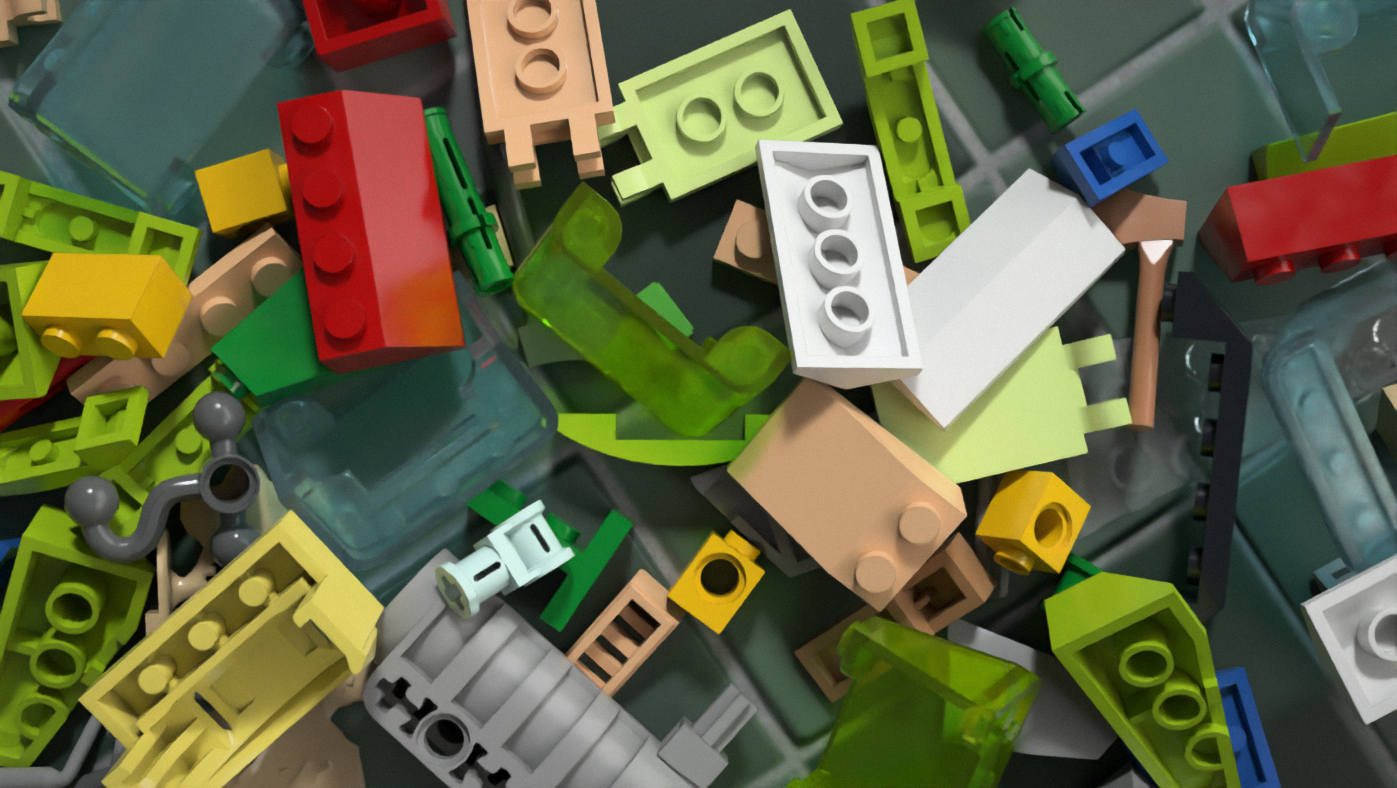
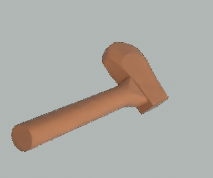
[1092,188,1187,432]

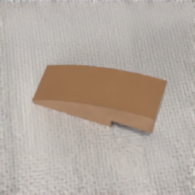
[794,532,998,703]

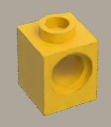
[194,148,296,240]
[975,470,1091,575]
[667,529,765,635]

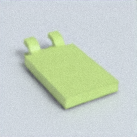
[597,9,843,207]
[869,326,1132,484]

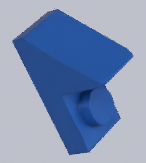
[1050,109,1169,209]

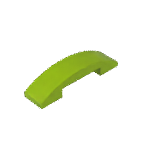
[849,0,971,263]
[0,171,204,287]
[99,363,272,537]
[0,385,150,496]
[551,414,770,466]

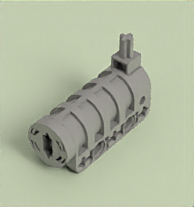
[363,548,760,788]

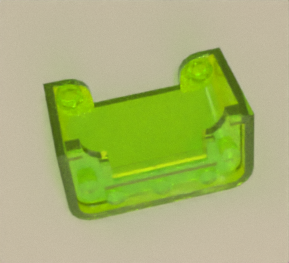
[512,181,793,437]
[785,616,1042,788]

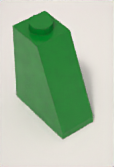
[210,267,400,408]

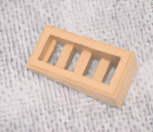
[564,569,687,697]

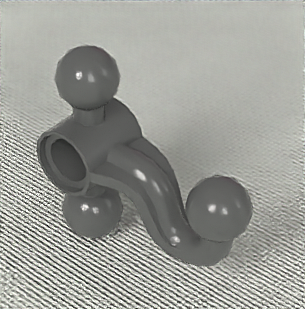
[64,391,261,568]

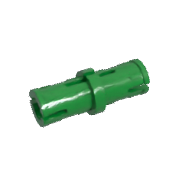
[981,7,1087,134]

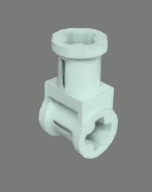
[434,499,575,619]

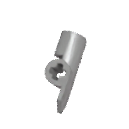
[936,619,1119,760]

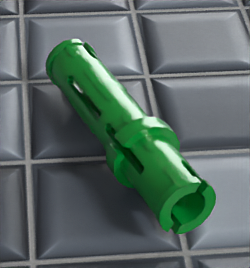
[424,107,516,297]

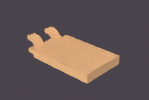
[466,0,616,190]

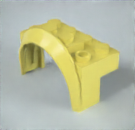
[78,509,384,788]

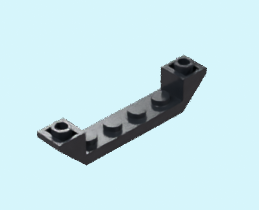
[1161,271,1255,624]

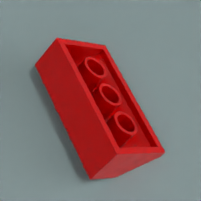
[277,90,467,374]
[1197,155,1397,286]

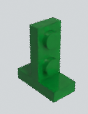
[461,476,635,632]

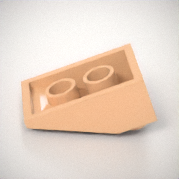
[726,377,967,612]

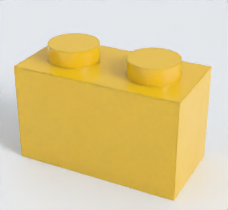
[20,253,193,361]

